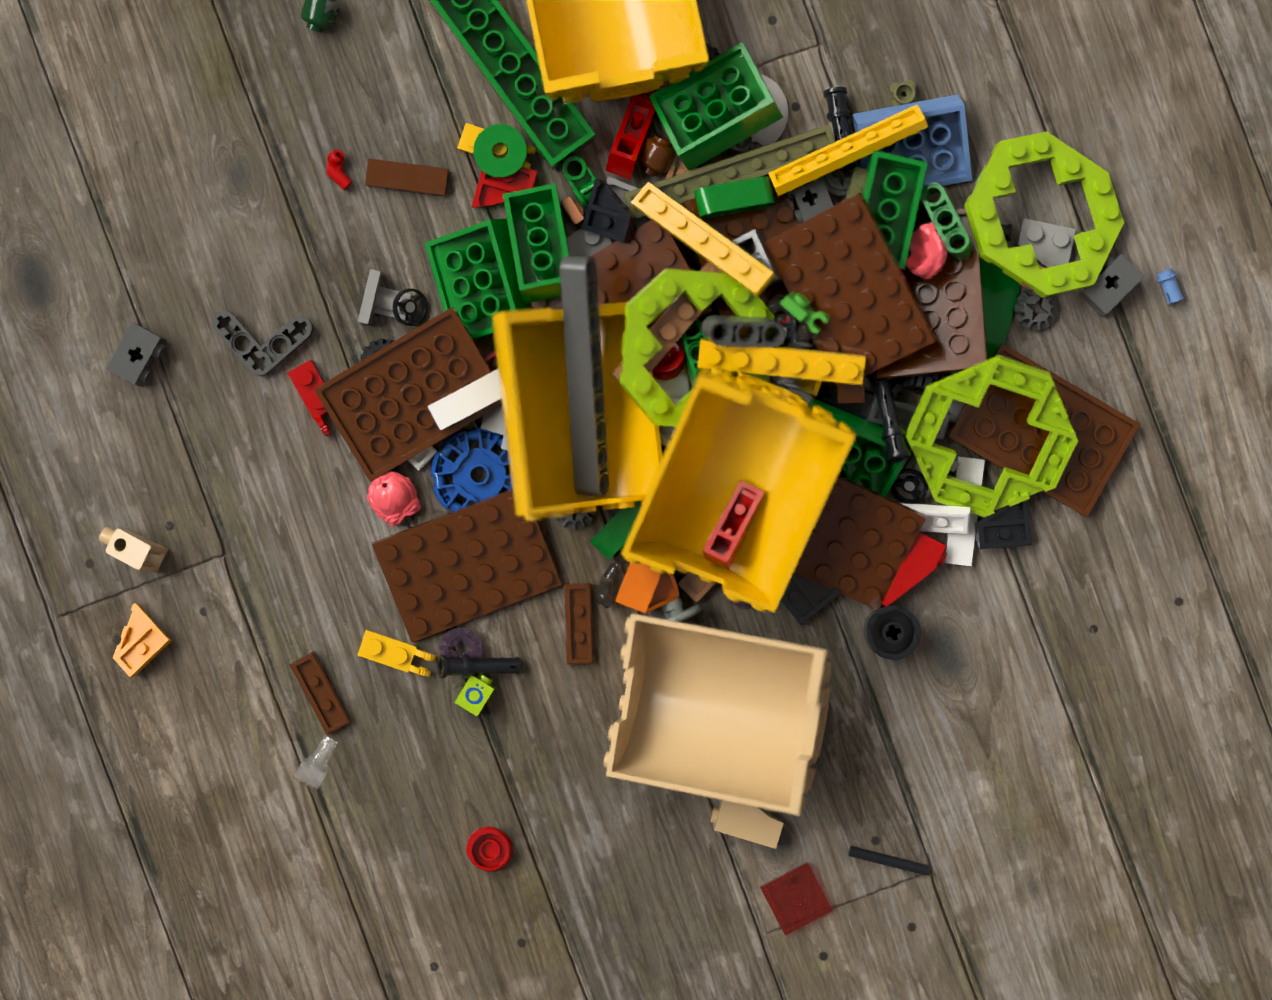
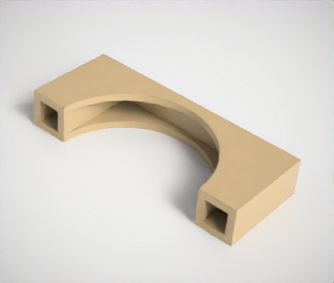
[710,799,784,849]

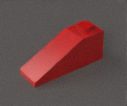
[605,94,656,180]
[703,480,765,570]
[881,533,947,606]

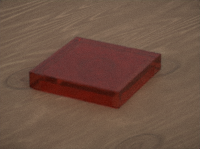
[760,862,833,935]

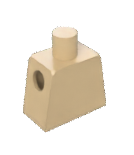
[99,527,168,573]

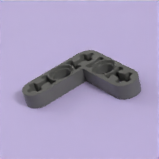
[212,311,314,376]

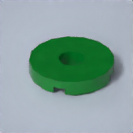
[473,124,527,178]

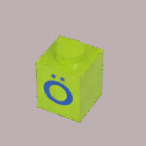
[454,674,495,716]

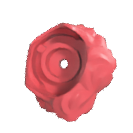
[906,222,947,279]
[367,471,421,527]

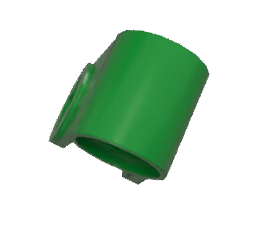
[563,156,597,209]

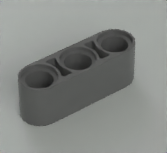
[702,315,786,347]

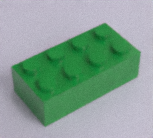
[862,150,928,271]
[503,183,571,304]

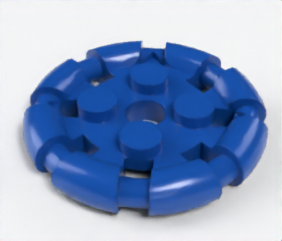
[431,426,513,512]

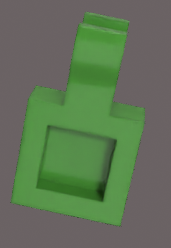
[780,291,830,334]

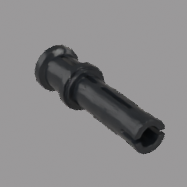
[823,87,856,171]
[873,380,911,463]
[437,654,521,678]

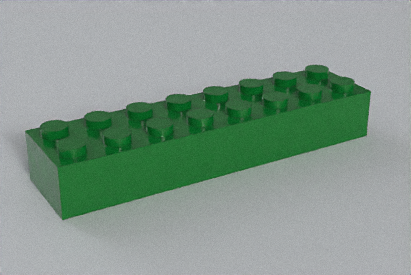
[428,0,596,170]

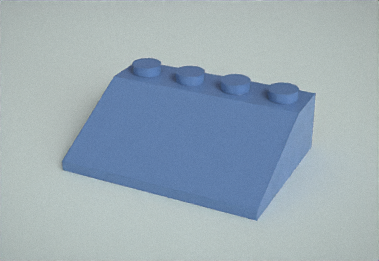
[852,94,972,189]

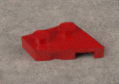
[471,167,538,209]

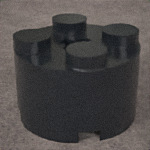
[864,604,921,660]

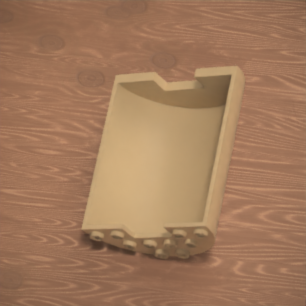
[604,614,832,815]

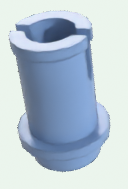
[1156,268,1184,304]

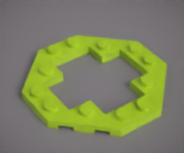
[964,131,1124,298]
[620,269,774,426]
[906,355,1078,517]

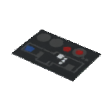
[773,313,795,344]

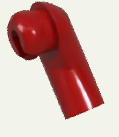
[326,149,353,191]

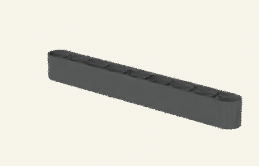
[560,256,609,496]

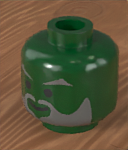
[301,0,339,33]

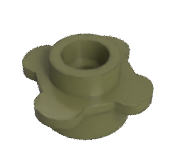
[889,80,918,106]

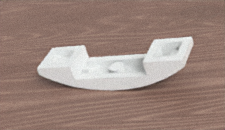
[427,369,502,430]

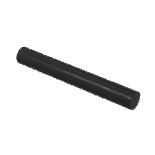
[848,846,929,876]

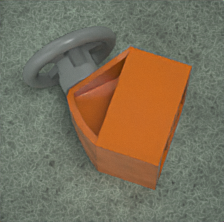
[615,562,702,622]

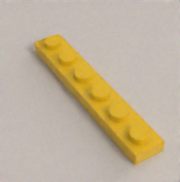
[768,104,928,196]
[631,182,775,297]
[698,339,866,385]

